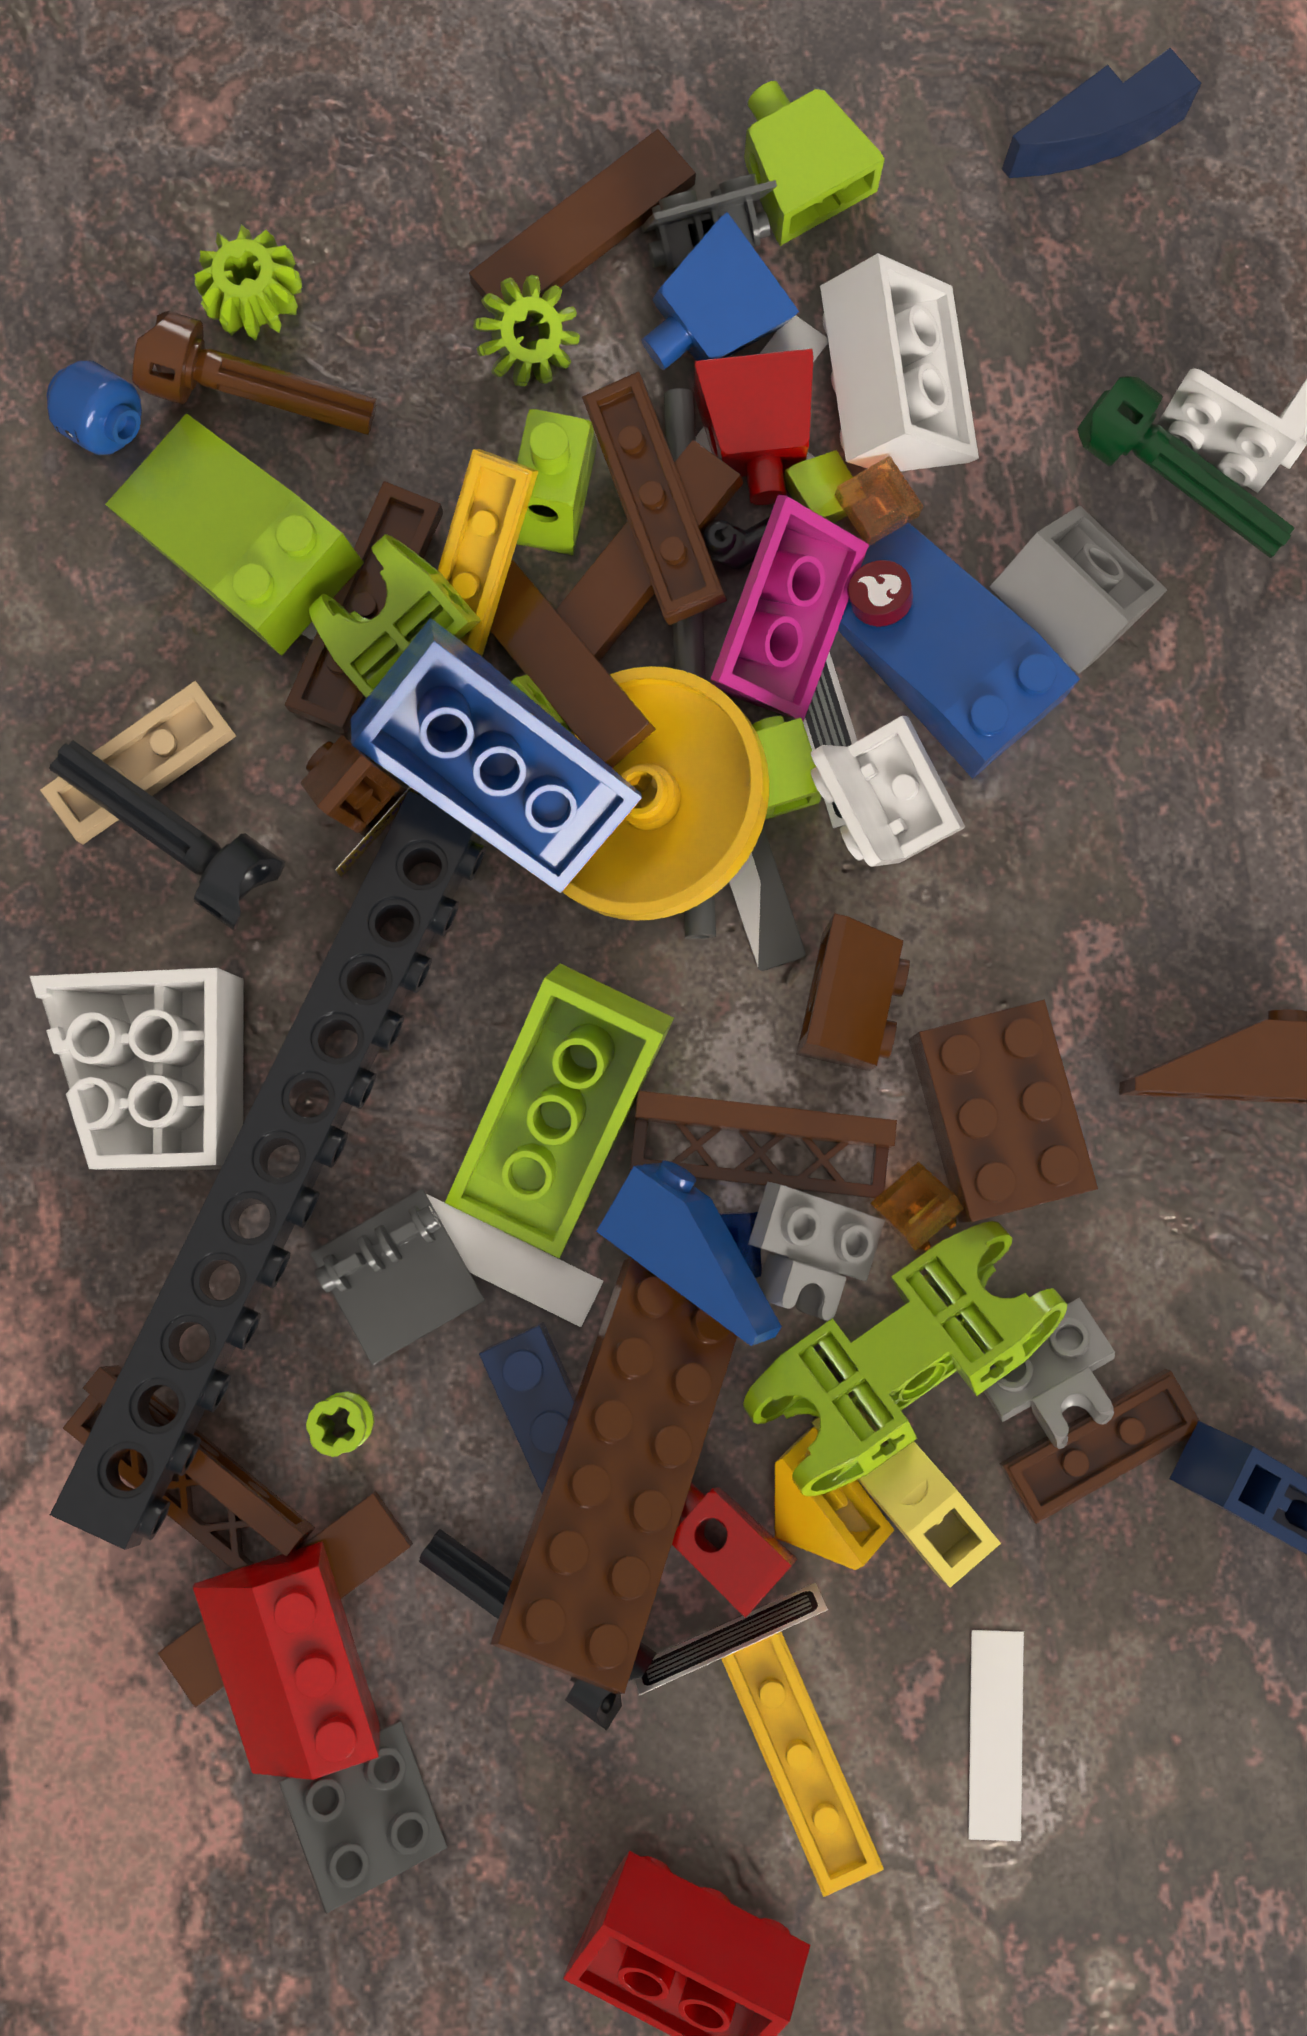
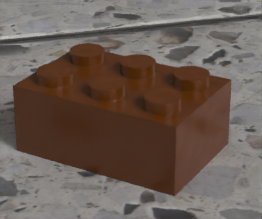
[908,999,1098,1223]

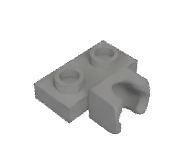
[748,1181,885,1321]
[983,1297,1115,1449]

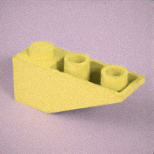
[811,1392,1001,1588]

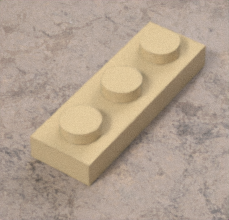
[40,680,236,845]

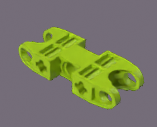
[309,534,575,736]
[743,1221,1068,1496]

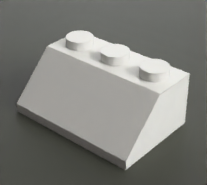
[820,253,979,473]

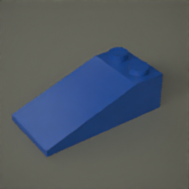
[838,516,1080,779]
[351,618,642,893]

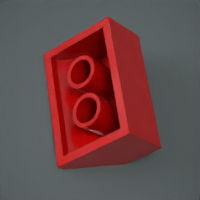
[193,1541,380,1780]
[563,1851,811,2036]

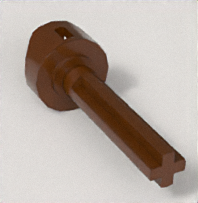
[132,311,377,435]

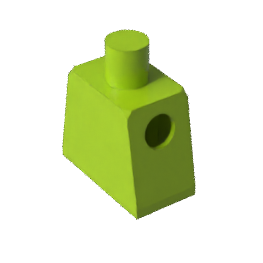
[744,81,885,246]
[517,409,597,556]

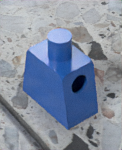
[641,212,799,370]

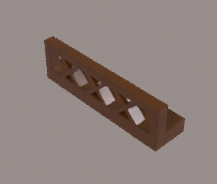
[630,1091,897,1199]
[63,1365,316,1570]

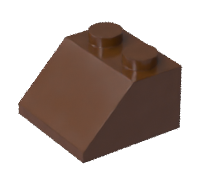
[796,913,910,1071]

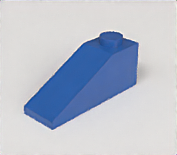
[596,1160,782,1346]

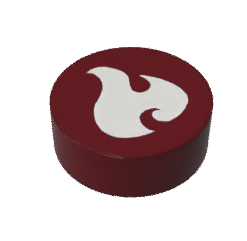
[848,560,913,626]

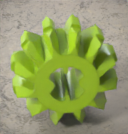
[194,224,302,341]
[473,275,580,387]

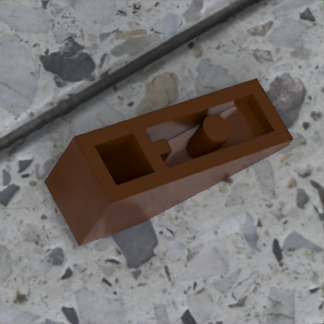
[301,735,407,837]
[1119,1009,1307,1104]

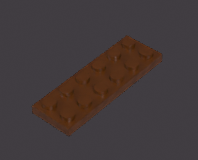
[490,1257,737,1694]

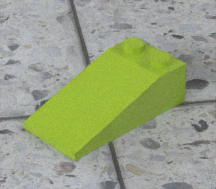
[105,413,364,656]
[445,963,674,1258]

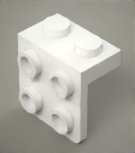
[1157,369,1307,493]
[811,716,965,867]

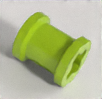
[306,1391,375,1457]

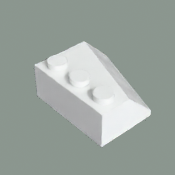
[30,968,244,1170]

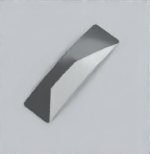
[729,826,806,971]

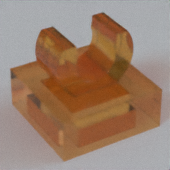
[834,455,924,546]
[870,1161,964,1251]

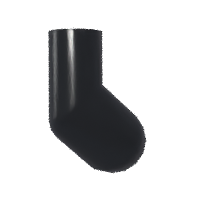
[702,516,770,569]

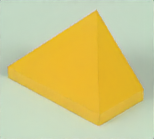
[775,1426,894,1570]

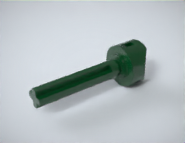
[1077,376,1294,558]

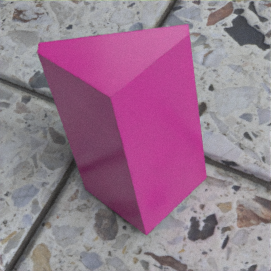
[710,495,869,722]

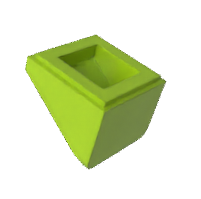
[784,450,867,523]

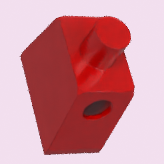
[693,348,814,505]
[672,1483,798,1618]

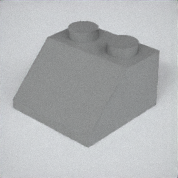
[990,505,1167,674]

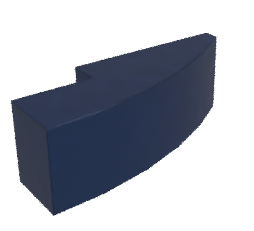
[1002,48,1202,178]

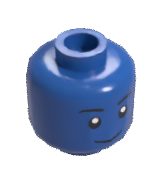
[46,360,142,455]

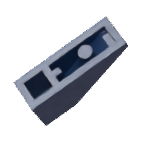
[1169,1421,1307,1555]

